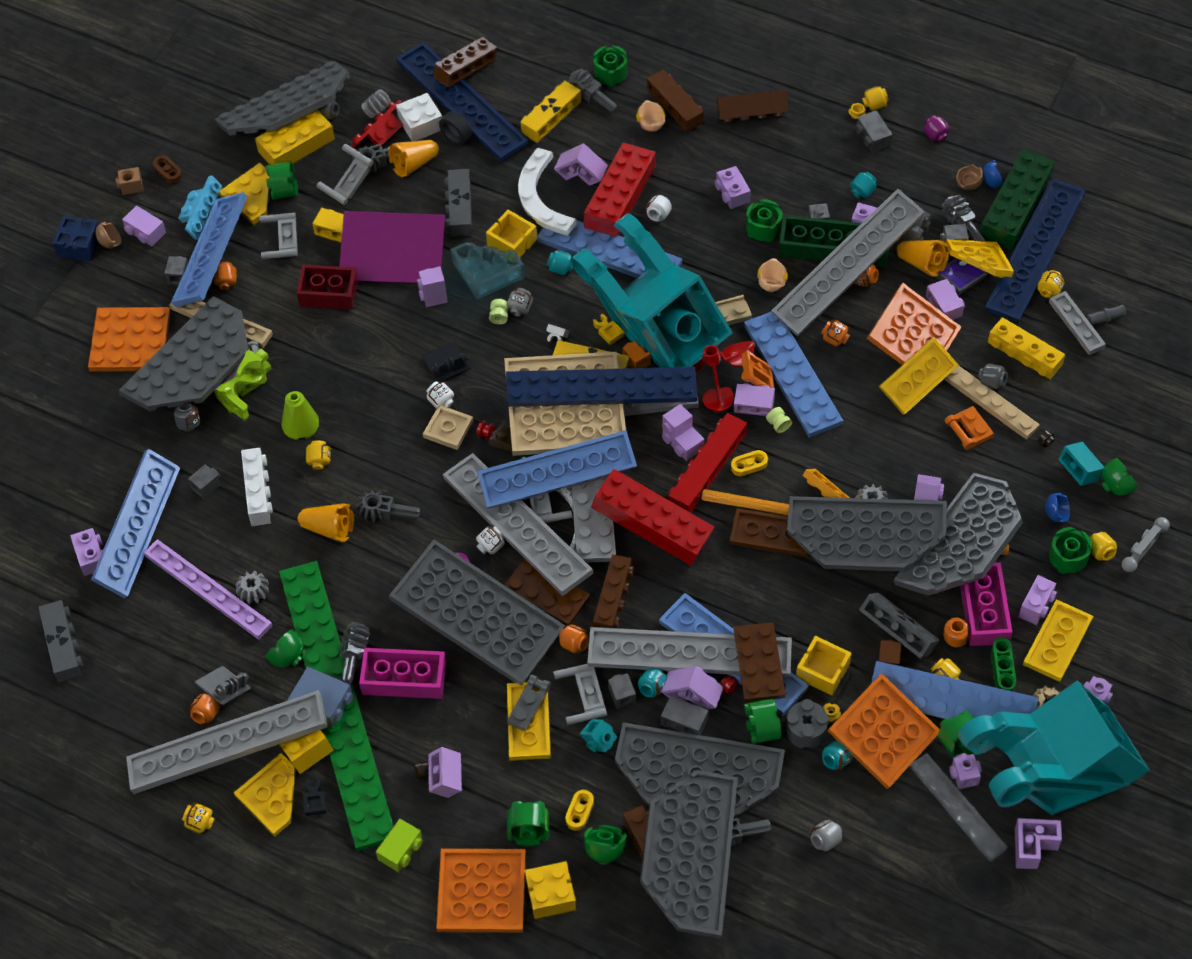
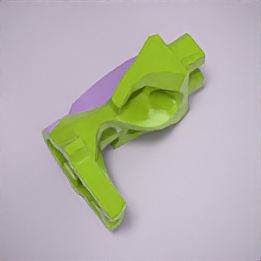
[214,348,271,421]

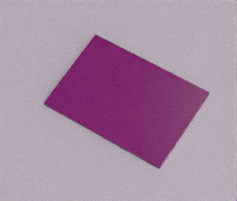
[340,211,445,283]

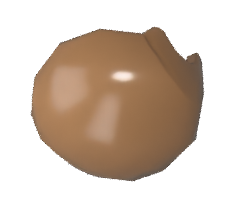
[956,164,983,191]
[95,222,121,249]

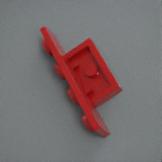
[351,100,403,149]

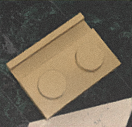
[715,295,752,325]

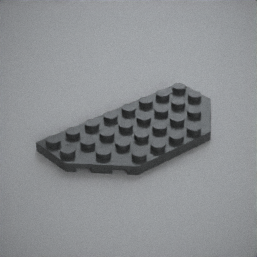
[215,61,350,135]
[119,296,248,411]
[894,473,1023,596]
[787,496,947,572]
[615,723,785,818]
[640,770,738,938]

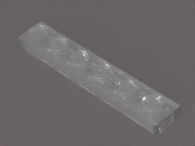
[910,753,1008,862]

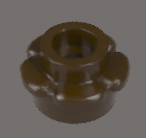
[1037,429,1055,447]
[414,760,429,779]

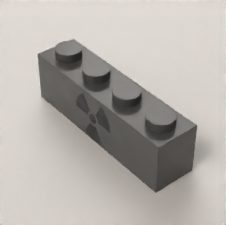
[445,169,472,236]
[859,592,940,659]
[39,600,83,683]

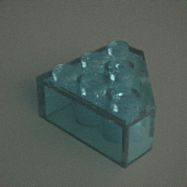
[451,242,525,300]

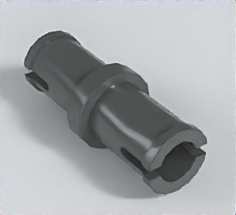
[1087,304,1126,325]

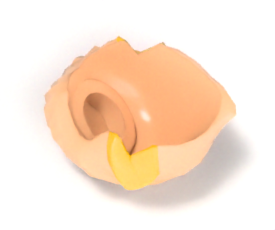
[636,100,666,132]
[757,258,788,292]

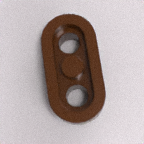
[153,156,182,183]

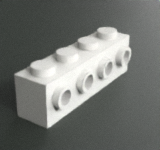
[241,447,273,526]

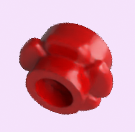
[720,676,738,695]

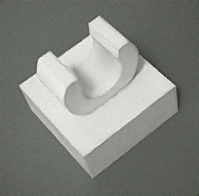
[546,324,570,342]

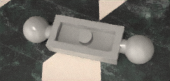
[1122,517,1170,572]

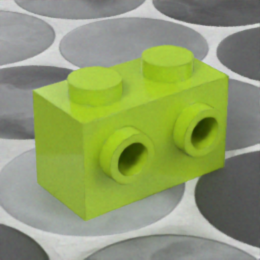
[376,819,423,872]

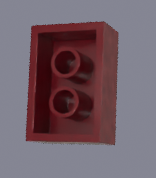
[296,264,358,310]

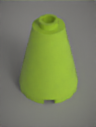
[281,391,319,440]

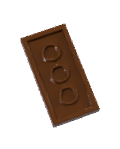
[730,508,808,558]
[504,559,590,627]
[733,622,786,703]

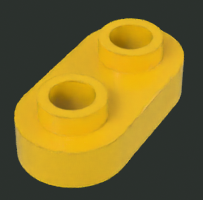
[731,450,768,476]
[566,790,594,831]

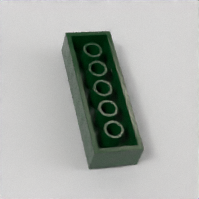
[980,149,1055,250]
[779,215,889,268]

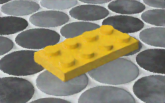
[879,337,959,415]
[1023,599,1093,682]
[507,682,551,760]

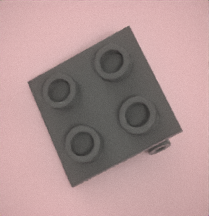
[194,666,251,705]

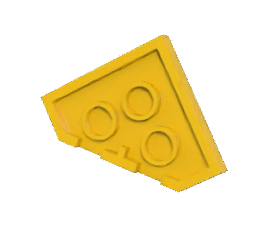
[219,163,270,225]
[945,239,1014,278]
[234,753,296,837]

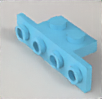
[178,176,222,240]

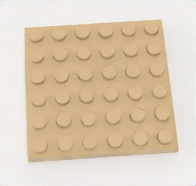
[504,352,626,456]

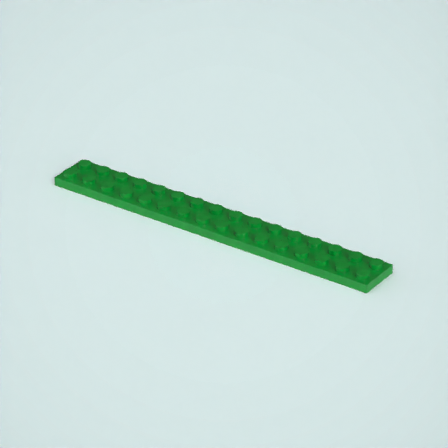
[279,561,394,851]

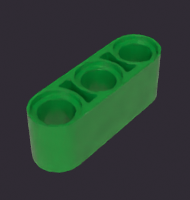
[991,637,1016,692]

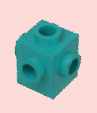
[580,719,617,752]

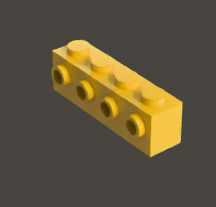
[988,317,1065,380]

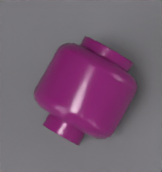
[923,115,950,142]

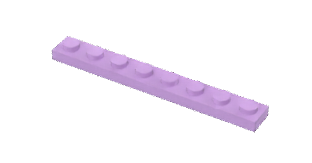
[144,539,272,640]

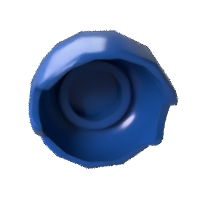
[982,160,1004,188]
[1045,493,1070,522]

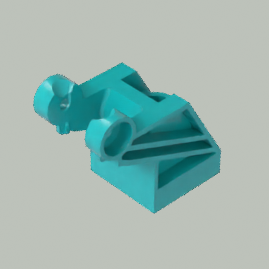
[570,213,733,368]
[958,680,1150,815]

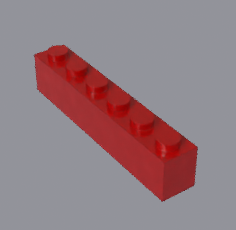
[668,413,747,513]

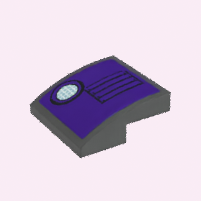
[936,258,987,295]

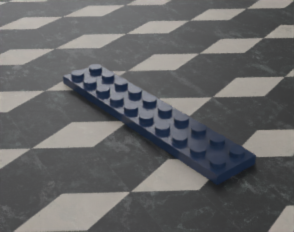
[396,42,528,162]
[984,178,1086,324]
[506,367,697,407]

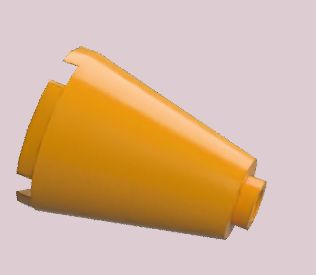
[388,140,439,177]
[896,240,949,276]
[298,503,354,542]

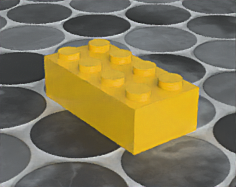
[255,110,335,165]

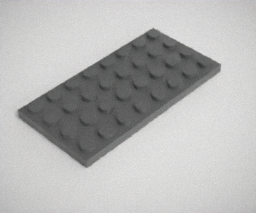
[388,540,565,686]

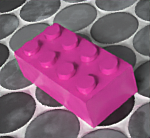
[960,562,1013,646]
[359,648,446,699]

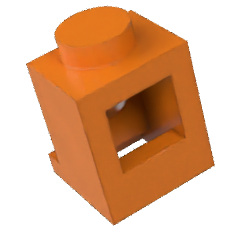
[623,341,651,368]

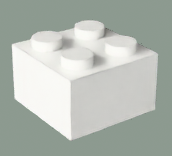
[396,93,442,141]

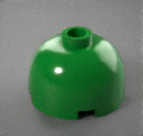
[1101,458,1138,497]
[265,629,304,669]
[584,825,626,865]

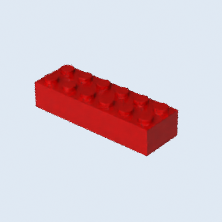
[584,143,656,237]
[591,468,714,566]

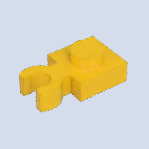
[593,314,625,345]

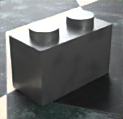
[855,111,892,153]
[661,696,708,735]

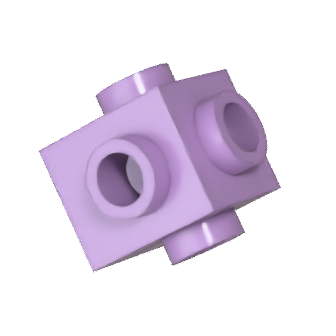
[1084,676,1113,705]
[949,754,981,789]

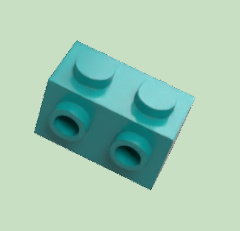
[1058,442,1104,486]

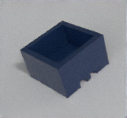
[52,215,99,261]

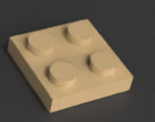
[423,406,473,450]

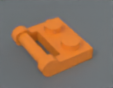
[741,350,774,388]
[944,406,994,450]

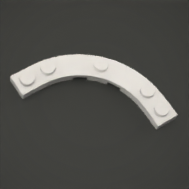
[518,148,577,236]

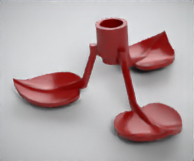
[692,341,755,412]

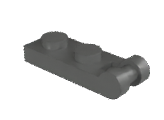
[507,674,551,732]

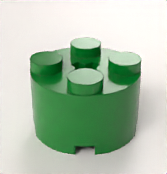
[593,46,628,87]
[266,161,298,200]
[746,199,783,242]
[1049,527,1092,574]
[744,699,781,744]
[938,711,974,758]
[507,801,549,846]

